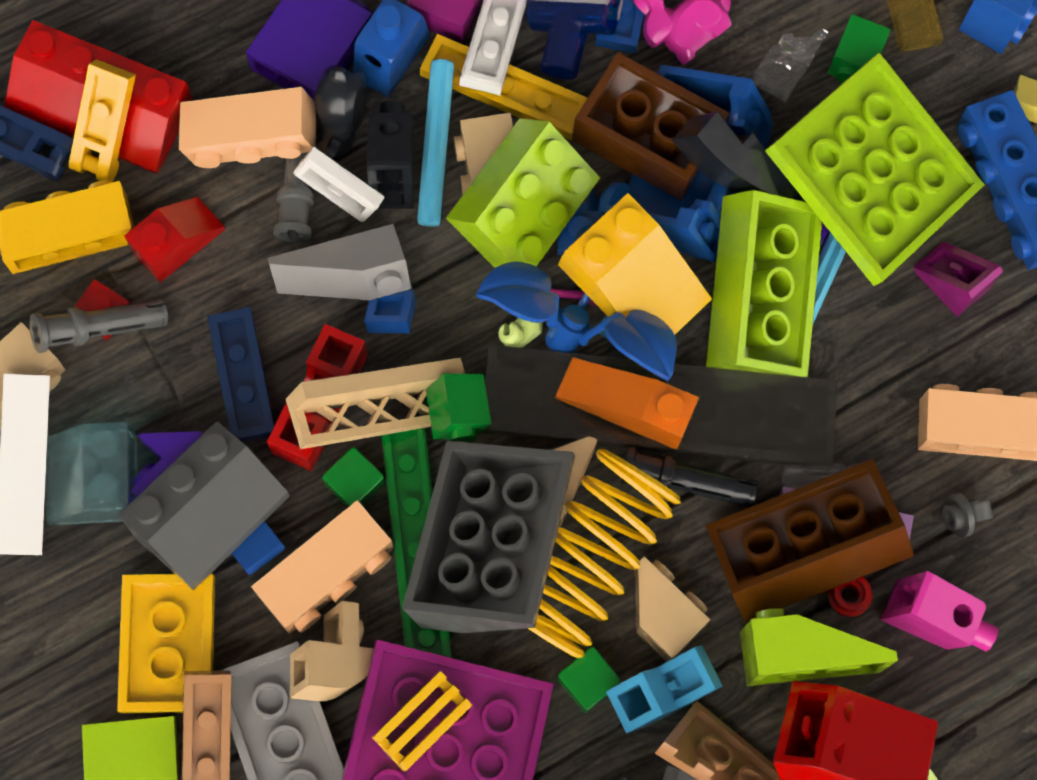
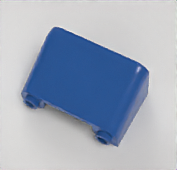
[598,65,773,262]

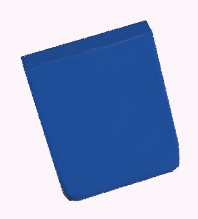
[232,521,285,575]

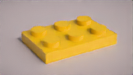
[117,574,215,713]

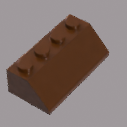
[705,459,914,623]

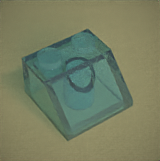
[46,422,137,525]

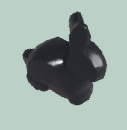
[315,65,367,159]

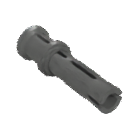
[273,152,315,242]
[29,299,168,353]

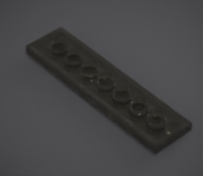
[481,345,838,469]

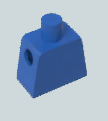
[353,0,430,98]

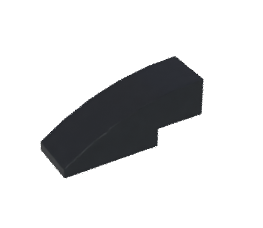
[672,112,802,201]

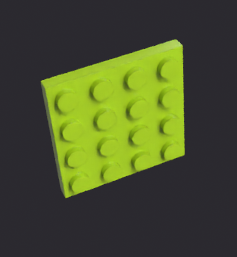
[765,53,985,286]

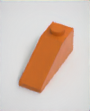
[555,357,699,450]

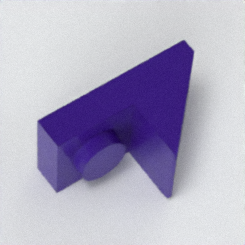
[130,431,203,498]

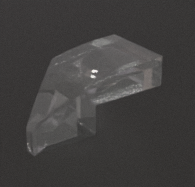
[752,29,828,102]

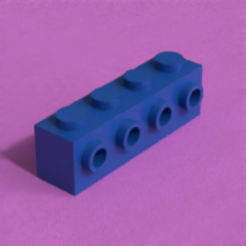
[957,90,1037,271]

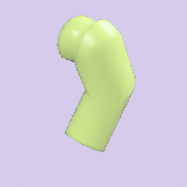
[498,318,543,349]

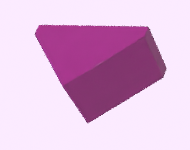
[406,0,483,44]
[913,241,1003,317]

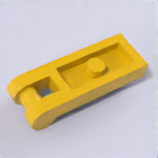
[69,59,136,182]

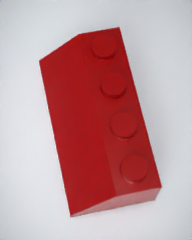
[4,20,193,175]

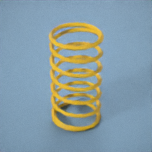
[528,448,681,658]

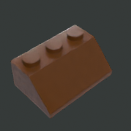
[572,52,730,201]

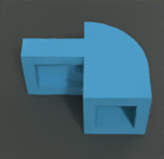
[606,645,723,734]

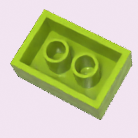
[446,118,600,268]

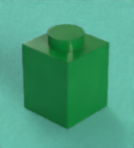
[827,14,891,83]
[426,373,492,443]

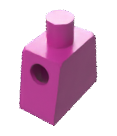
[880,571,998,651]

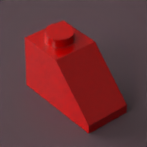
[124,197,226,283]

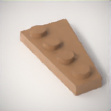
[655,700,780,780]

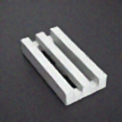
[293,147,385,222]

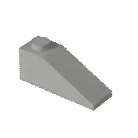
[267,224,412,300]

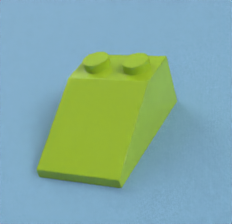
[740,609,898,686]

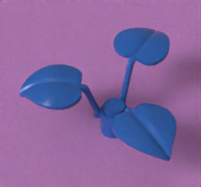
[476,225,677,381]

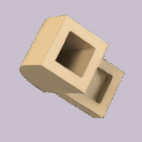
[290,601,373,701]

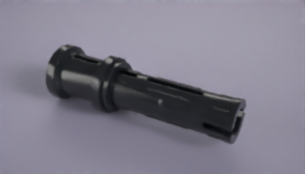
[621,445,758,508]

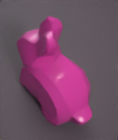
[633,0,732,65]

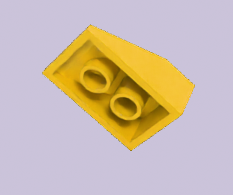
[558,193,712,335]

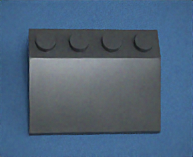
[402,441,575,633]

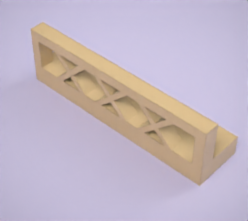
[286,358,466,449]

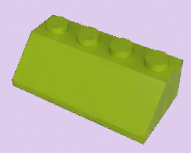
[706,190,822,378]

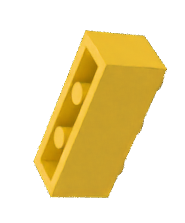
[0,180,135,274]

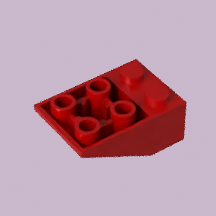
[773,681,938,780]

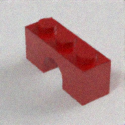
[267,324,368,472]

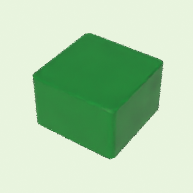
[322,447,385,508]
[557,647,621,713]

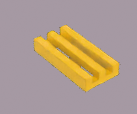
[371,671,472,771]

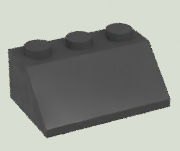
[119,422,290,591]

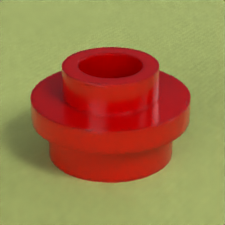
[827,577,873,617]

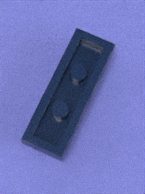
[207,307,275,442]

